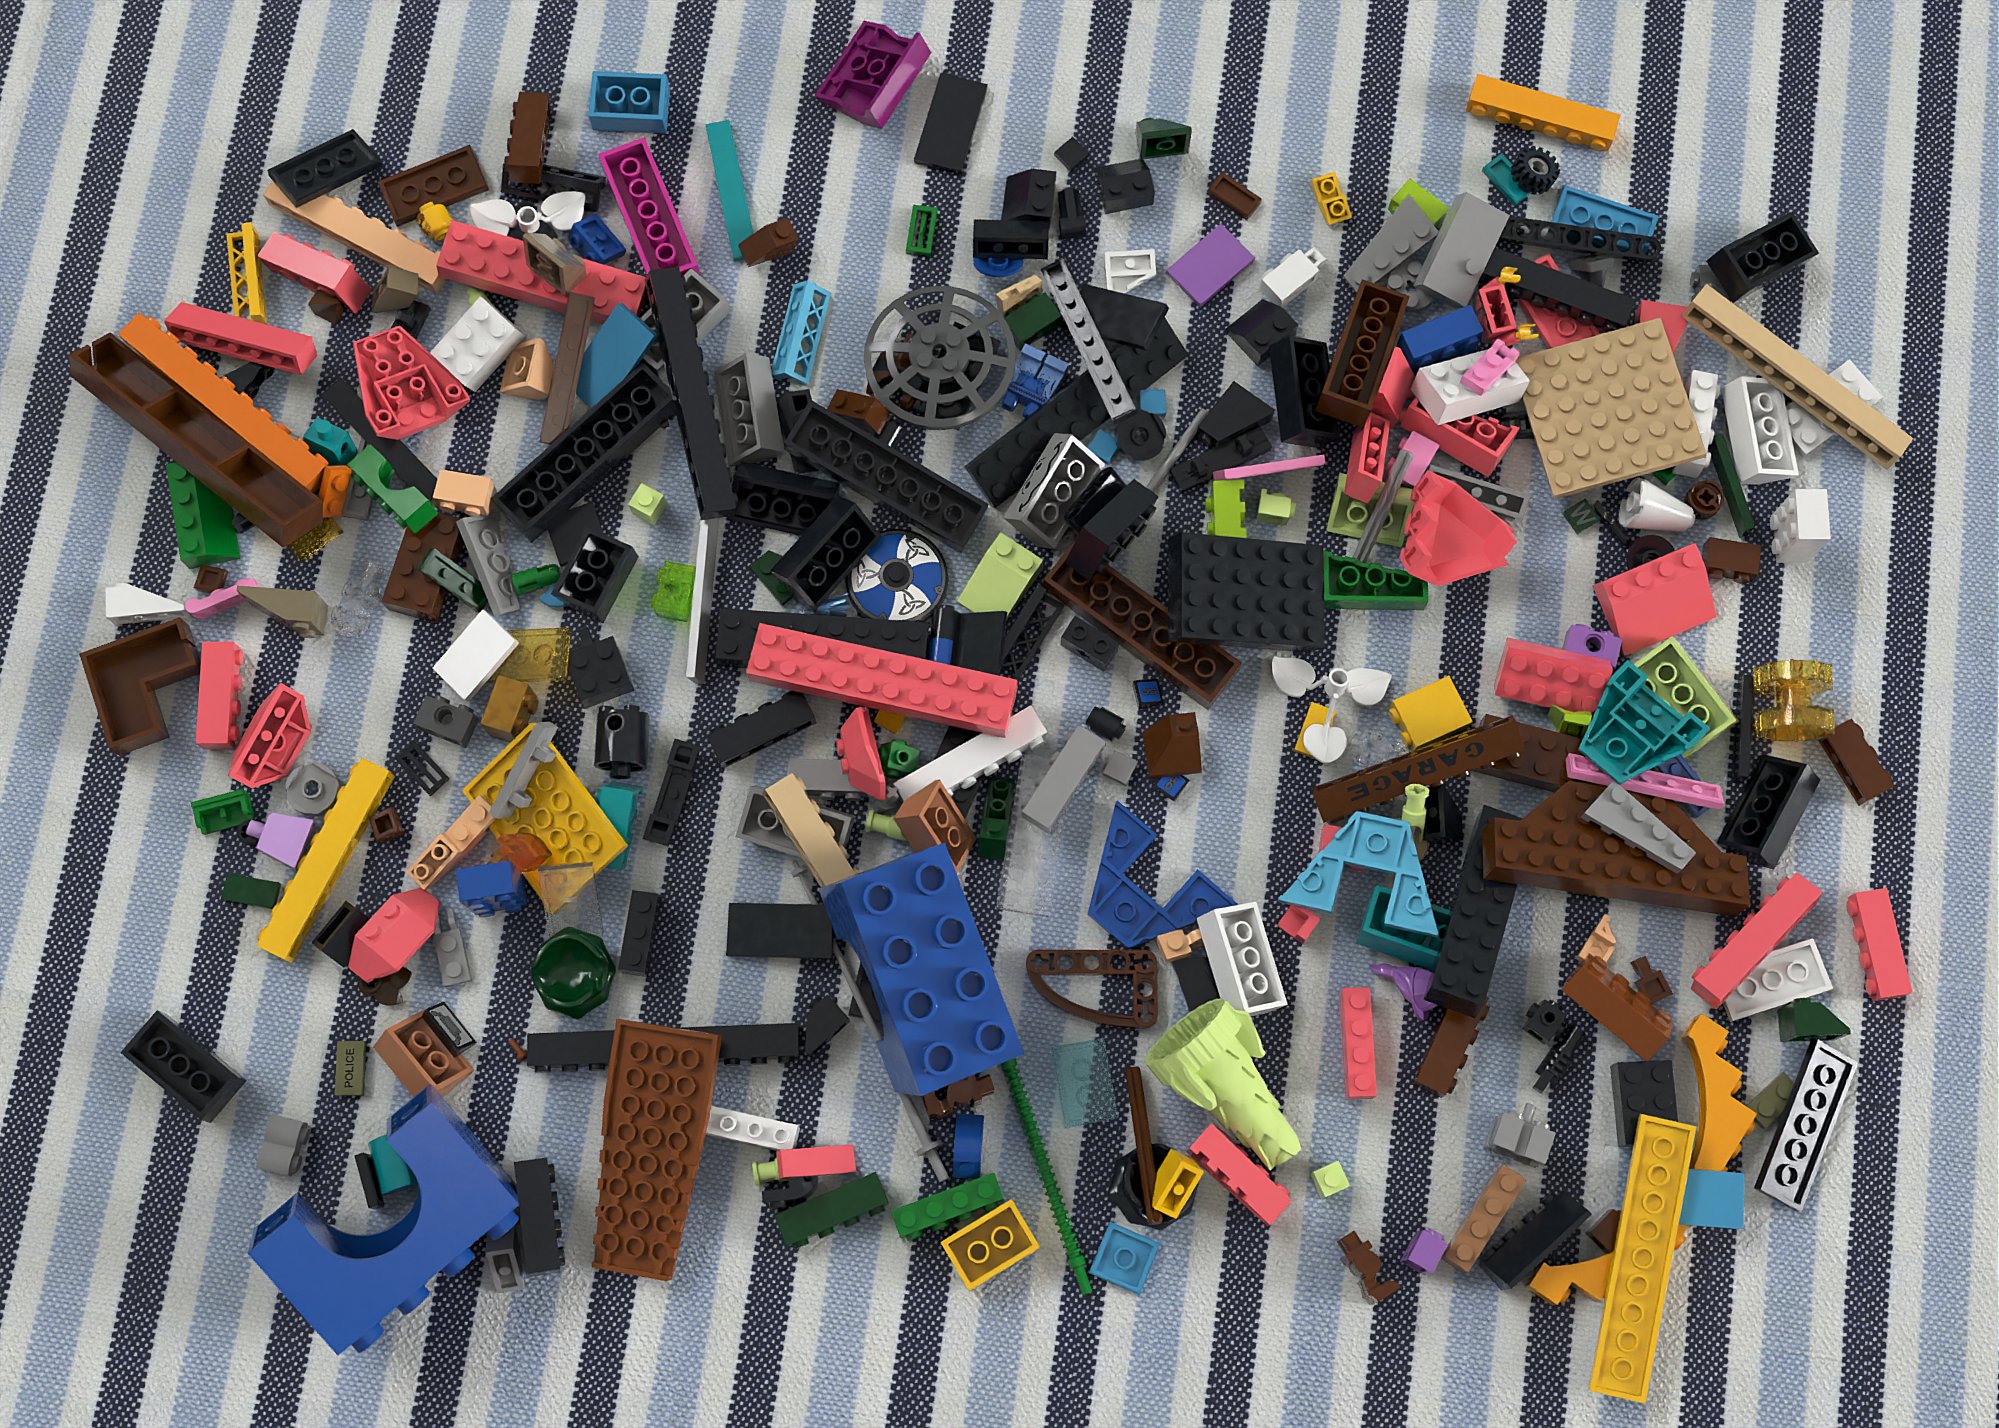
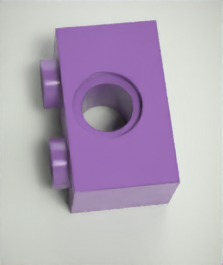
[1562,624,1622,670]
[1400,1228,1448,1275]

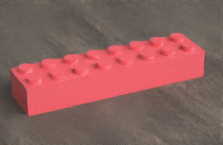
[436,220,647,325]

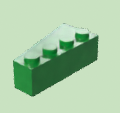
[1323,550,1429,610]

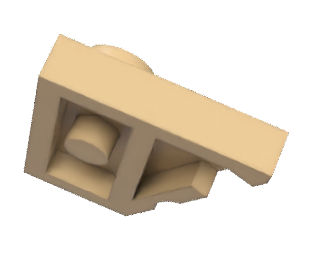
[996,274,1042,317]

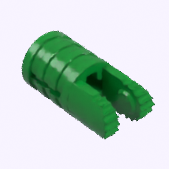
[511,563,560,596]

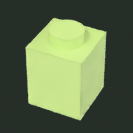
[628,483,667,525]
[1310,1161,1350,1199]

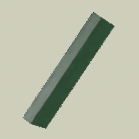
[1708,434,1755,538]

